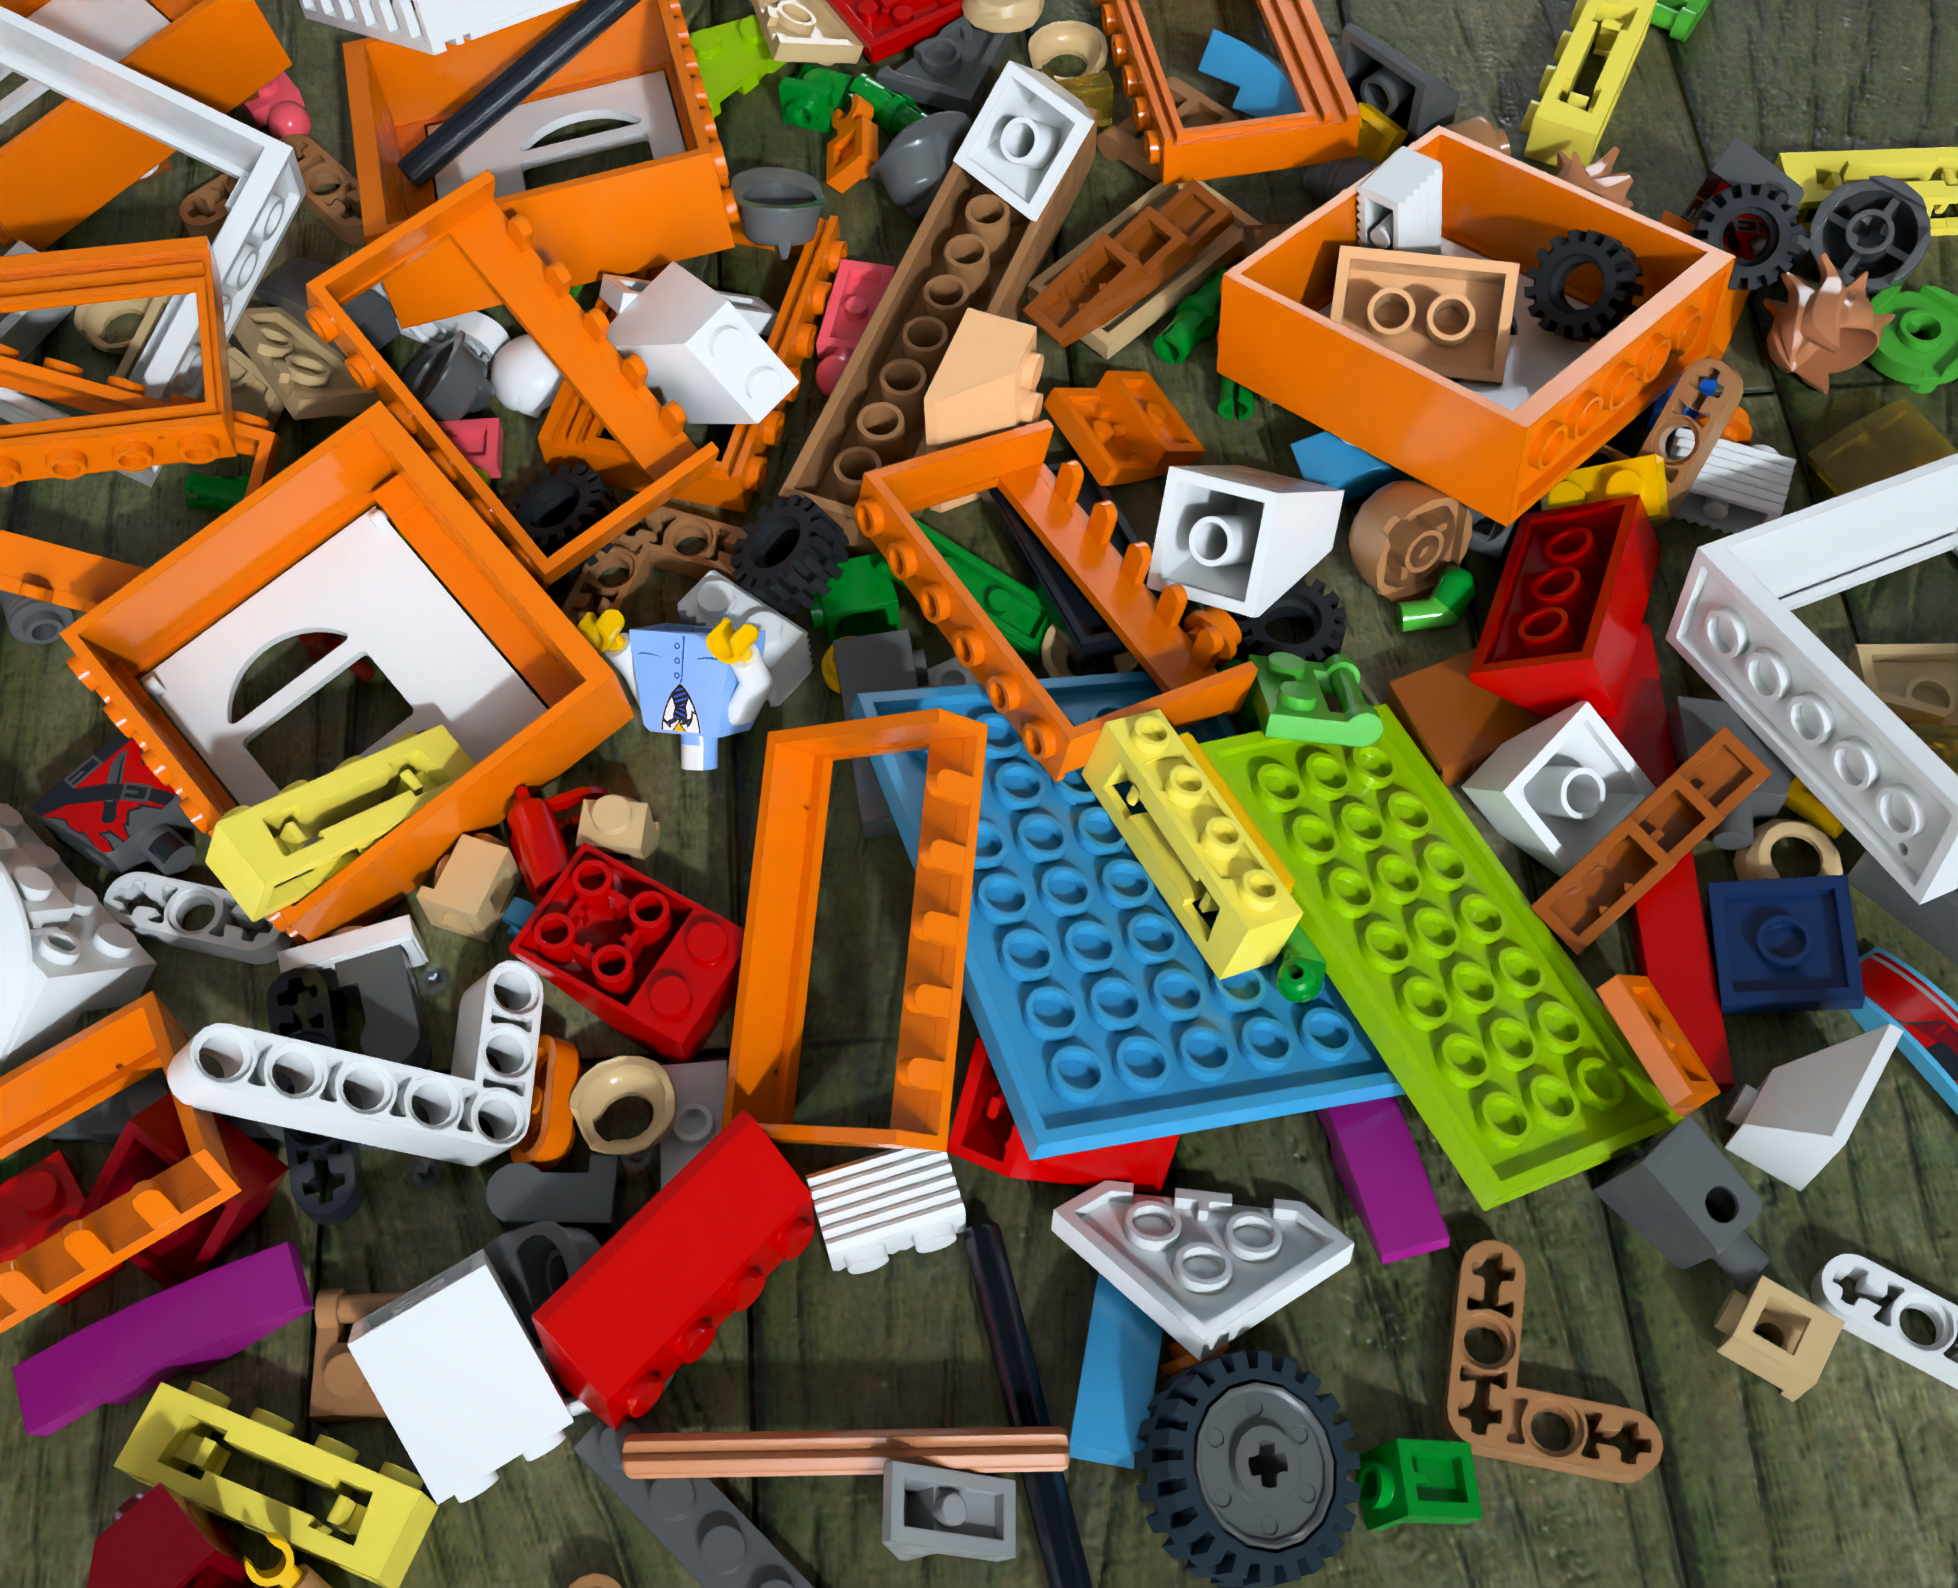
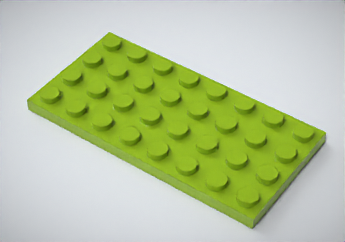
[1199,704,1685,1211]

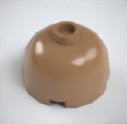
[1348,479,1472,603]

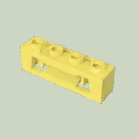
[1521,0,1657,168]
[1775,147,1958,236]
[1081,709,1304,980]
[205,724,476,922]
[114,1381,439,1588]

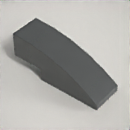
[254,257,400,356]

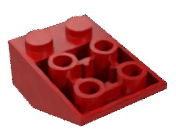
[508,842,745,1064]
[947,1034,1181,1193]

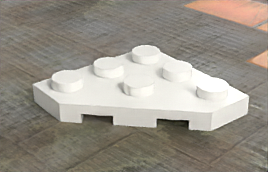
[1051,1180,1355,1361]

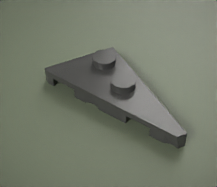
[876,15,1016,117]

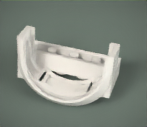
[0,803,157,1077]

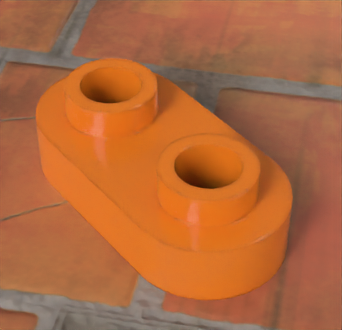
[509,1034,582,1172]

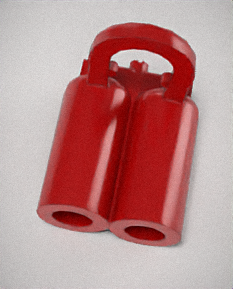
[507,785,610,907]

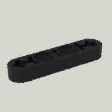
[267,968,364,1225]

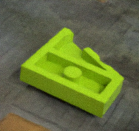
[689,15,787,118]

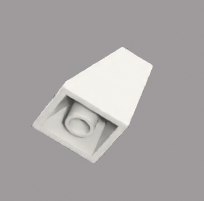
[607,261,799,424]
[1146,465,1345,618]
[347,1249,574,1505]

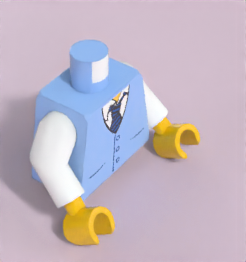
[576,609,774,770]

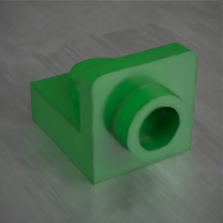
[778,64,854,135]
[1356,1438,1483,1531]

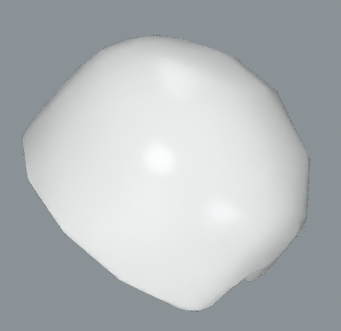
[491,334,564,418]

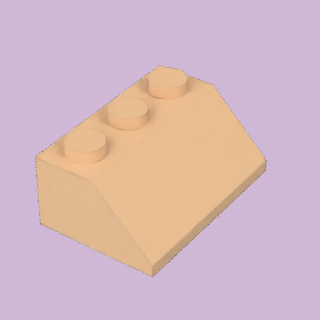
[1330,245,1520,384]
[924,308,1044,513]

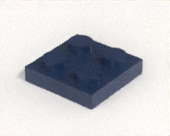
[1706,874,1865,1015]

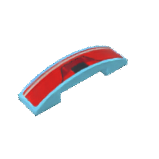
[1846,946,1958,1115]

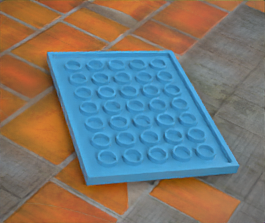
[851,671,1406,1161]

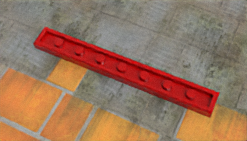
[1601,624,1735,1093]

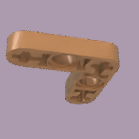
[179,134,367,246]
[1576,358,1744,526]
[561,503,748,654]
[1441,1240,1663,1483]

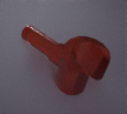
[296,632,375,682]

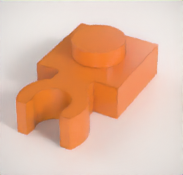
[826,93,879,194]

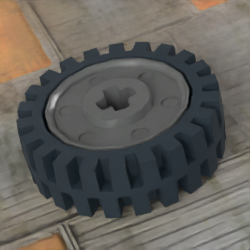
[1134,1350,1361,1588]

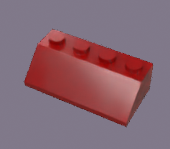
[1468,494,1661,719]
[531,1110,816,1432]

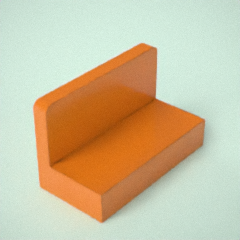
[1596,974,1721,1117]

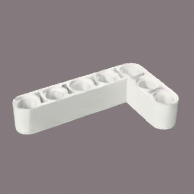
[167,960,544,1166]

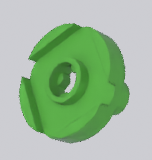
[1864,285,1958,394]

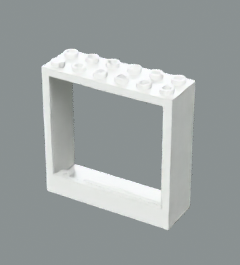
[0,6,307,487]
[1665,453,1958,905]

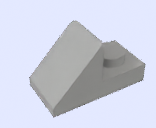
[882,1460,1016,1562]

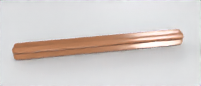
[622,1426,1070,1479]

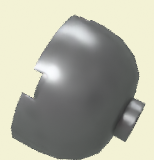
[1810,175,1931,294]

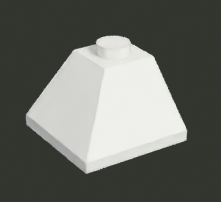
[953,60,1095,221]
[1461,701,1656,877]
[1724,1024,1903,1192]

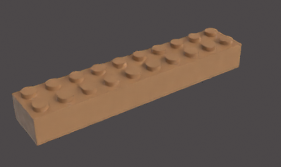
[778,82,1097,558]

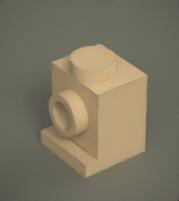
[575,795,661,879]
[416,833,522,943]
[1713,1275,1845,1402]

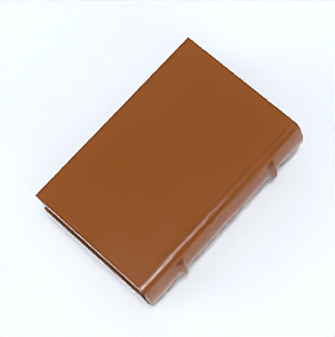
[1383,648,1546,787]

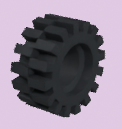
[1688,183,1804,290]
[1524,229,1644,342]
[509,464,621,577]
[731,495,849,615]
[1234,574,1347,663]

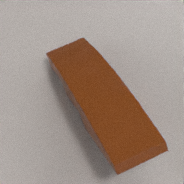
[1022,179,1234,349]
[1530,726,1773,955]

